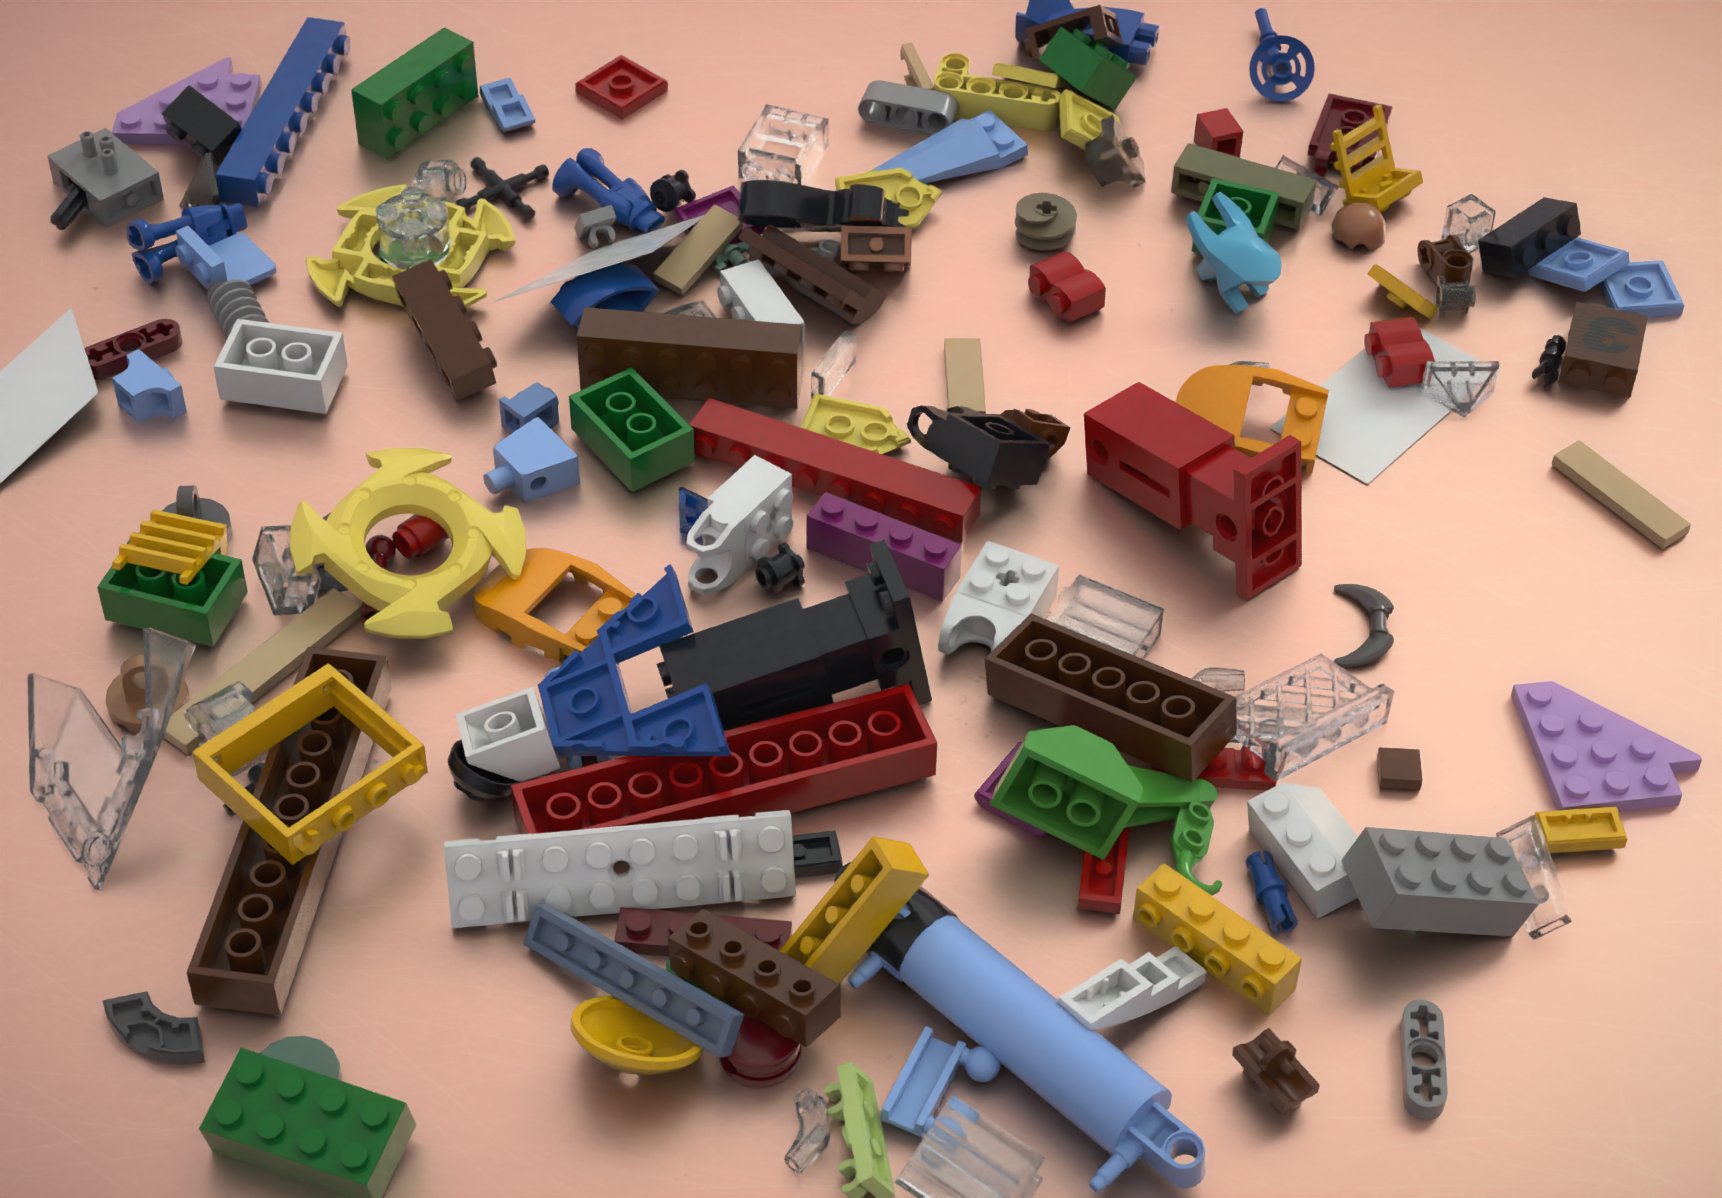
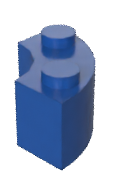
[551,263,659,329]

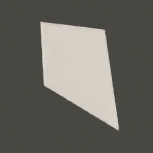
[492,215,704,303]
[0,307,98,484]

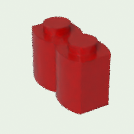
[1028,251,1106,322]
[1364,317,1435,387]

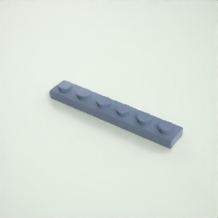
[523,903,744,1058]

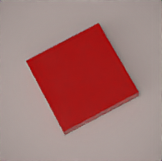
[575,55,668,119]

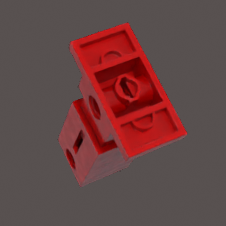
[1083,382,1302,600]

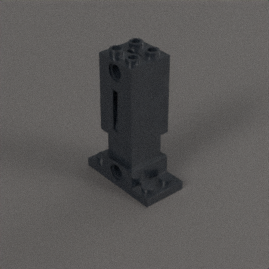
[657,540,932,731]

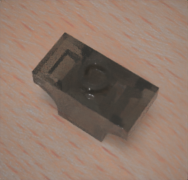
[1085,115,1146,188]

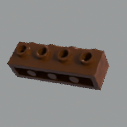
[392,259,498,401]
[668,909,841,1048]

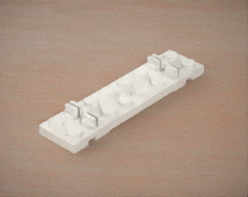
[444,810,796,928]

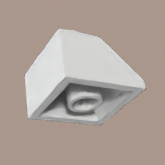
[455,687,561,782]

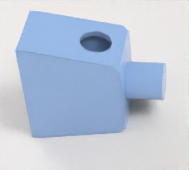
[483,417,580,502]

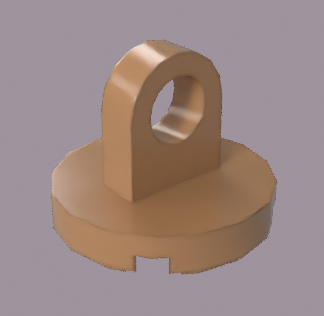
[105,654,189,733]

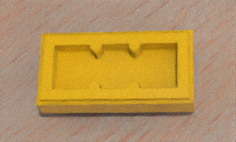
[1367,264,1438,320]
[1533,807,1628,854]

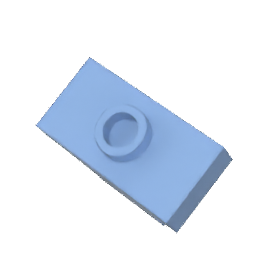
[112,349,187,424]

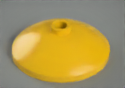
[570,995,703,1075]

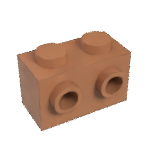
[841,226,912,272]

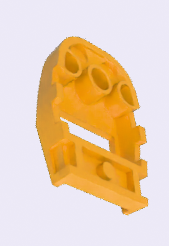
[1175,365,1329,474]
[473,548,636,662]

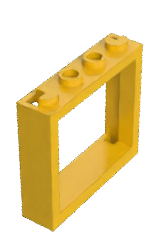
[192,663,428,865]

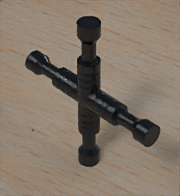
[455,157,549,221]

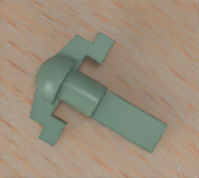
[715,242,751,273]

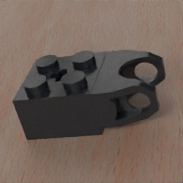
[907,405,1051,489]

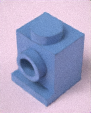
[499,382,559,434]

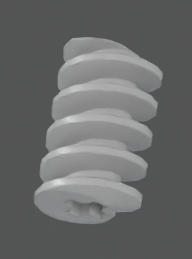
[207,280,269,339]

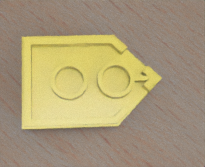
[835,168,942,229]
[800,394,911,454]

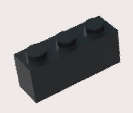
[1478,197,1581,278]

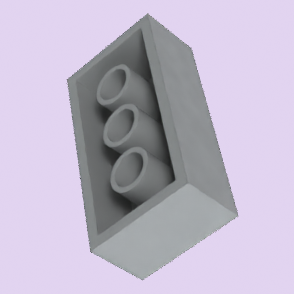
[1341,827,1539,937]

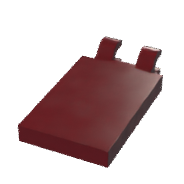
[1307,93,1393,178]

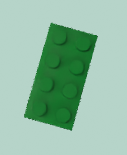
[351,27,479,159]
[199,1048,416,1198]

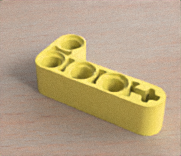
[934,53,1061,131]

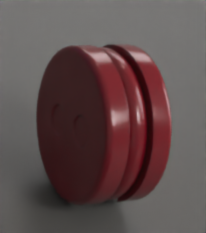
[719,1007,801,1087]

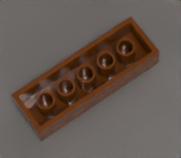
[577,307,803,409]
[985,613,1237,783]

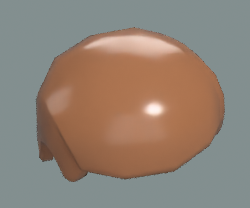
[1331,203,1387,251]

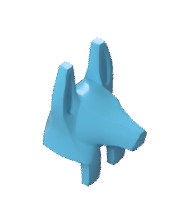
[1186,192,1282,314]

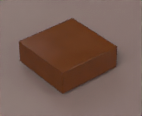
[1377,747,1423,790]

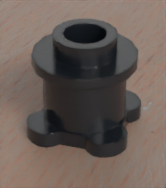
[650,170,696,212]
[755,542,805,594]

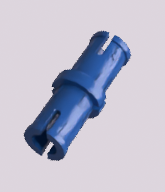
[1246,850,1298,934]

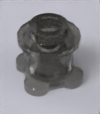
[1434,275,1476,318]

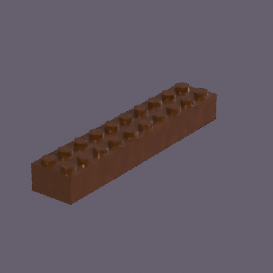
[187,647,392,1016]

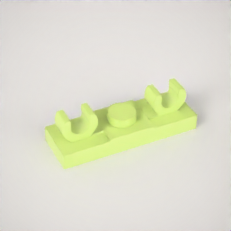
[824,1061,895,1198]

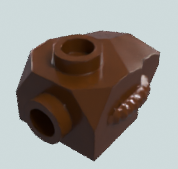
[1000,409,1071,458]

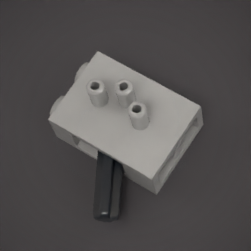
[47,128,164,230]

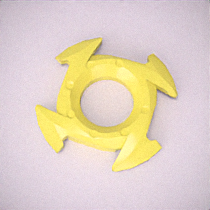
[305,184,516,308]
[290,448,526,639]

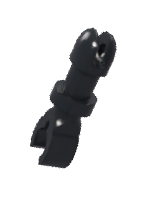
[1532,335,1566,389]

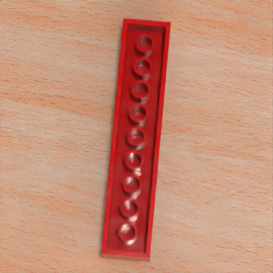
[511,684,938,834]

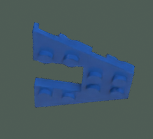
[538,564,731,756]

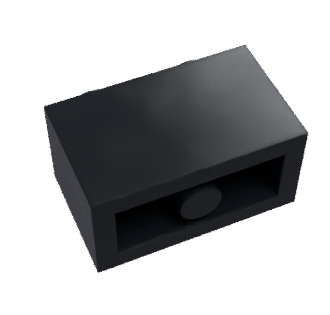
[161,85,242,167]

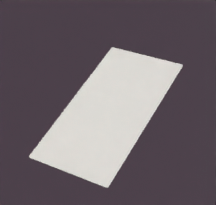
[1270,328,1496,484]

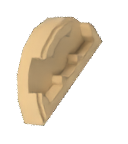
[900,42,934,90]

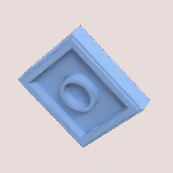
[1529,237,1630,292]
[1598,260,1685,317]

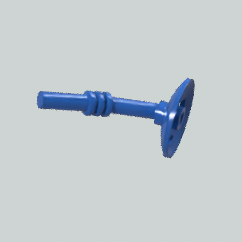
[1249,8,1315,102]

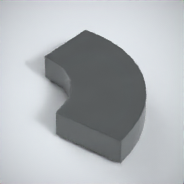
[103,991,205,1064]

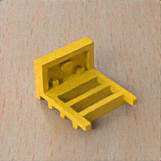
[1330,105,1424,212]
[112,509,228,585]

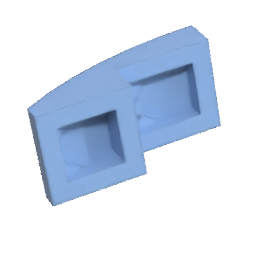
[480,77,535,132]

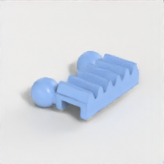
[880,1026,1001,1152]

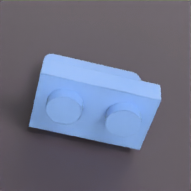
[175,226,277,290]

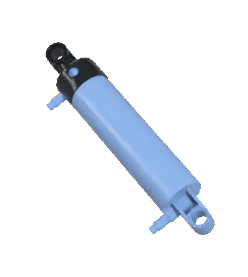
[834,862,1206,1192]

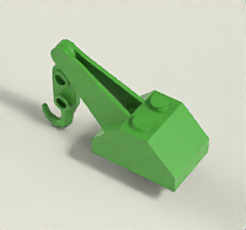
[989,725,1222,896]

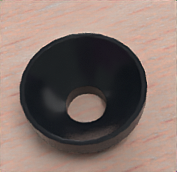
[447,740,520,802]

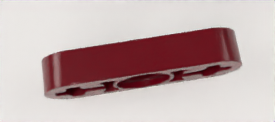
[85,319,182,380]

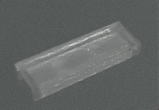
[1496,815,1572,940]

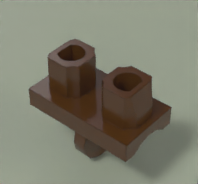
[1232,1028,1320,1116]

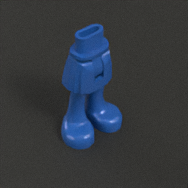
[552,148,665,233]
[127,203,247,284]

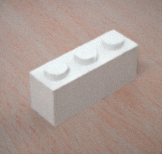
[717,259,805,350]

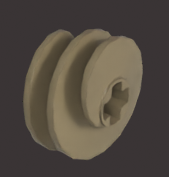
[1015,192,1077,251]

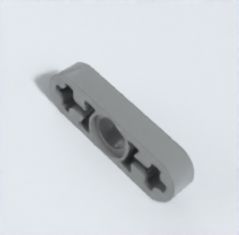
[1400,1000,1448,1120]

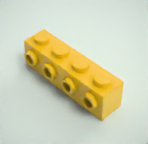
[780,836,930,984]
[1132,863,1302,1016]

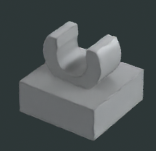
[574,205,616,249]

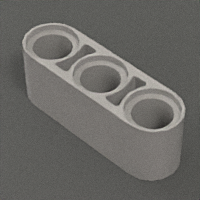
[858,80,959,135]

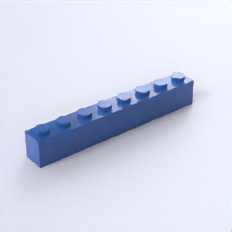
[215,17,351,207]

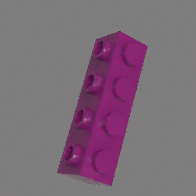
[806,492,962,602]

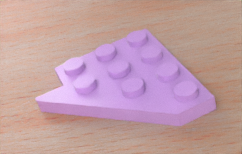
[112,57,262,145]
[1511,681,1702,812]

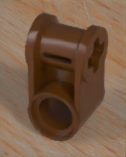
[1417,234,1474,296]

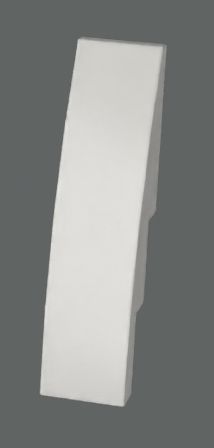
[1058,946,1207,1030]

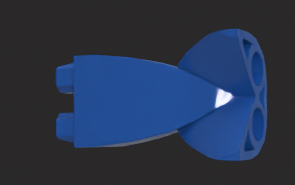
[1015,0,1159,70]

